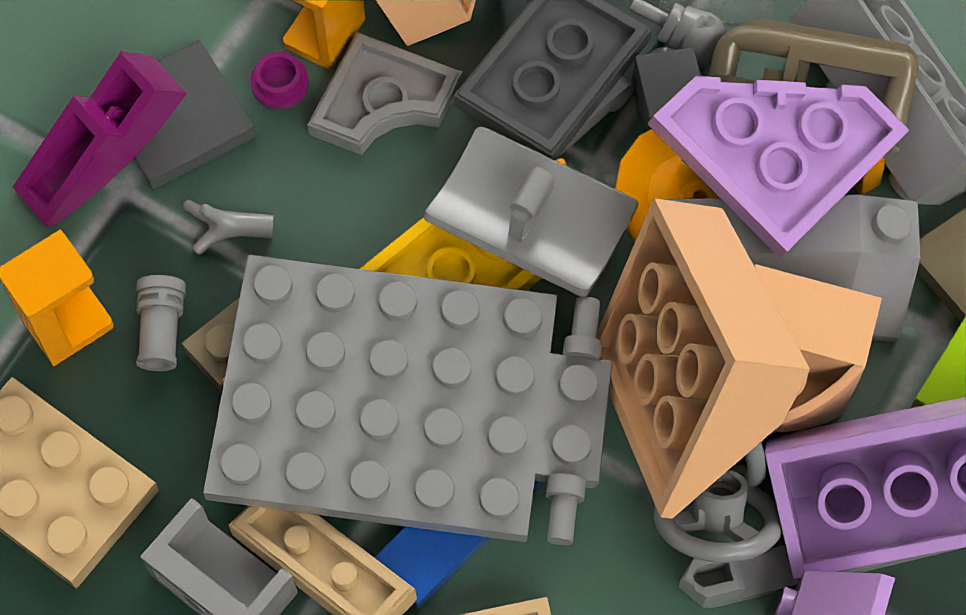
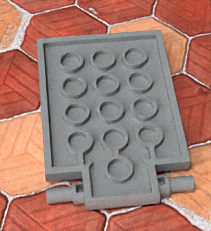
[203,255,612,546]

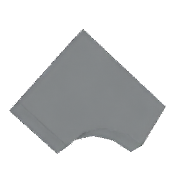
[307,32,463,155]

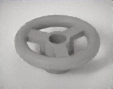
[653,470,782,563]

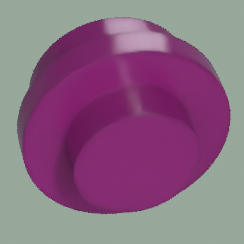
[250,52,309,109]

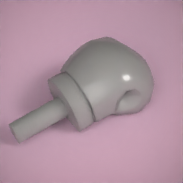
[629,0,726,68]

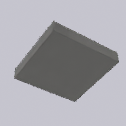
[134,40,257,190]

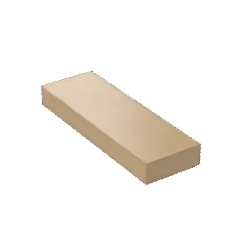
[229,506,417,615]

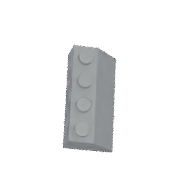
[788,0,966,205]

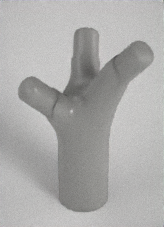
[183,200,274,255]

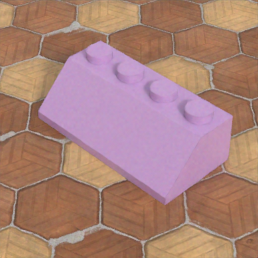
[765,397,966,579]

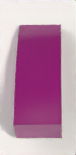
[13,51,187,227]

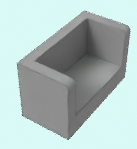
[140,499,298,615]

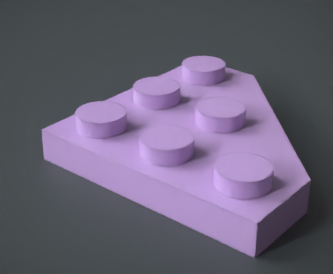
[647,76,909,258]

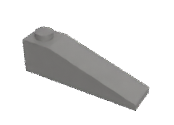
[665,195,921,342]

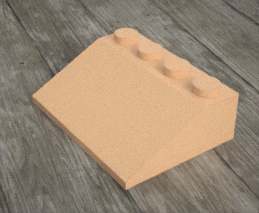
[596,198,810,518]

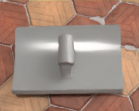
[424,127,639,297]

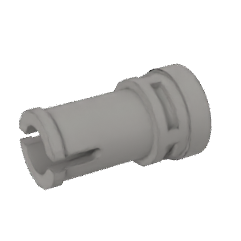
[136,275,186,371]

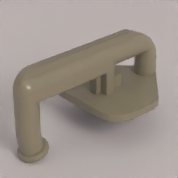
[708,19,919,153]

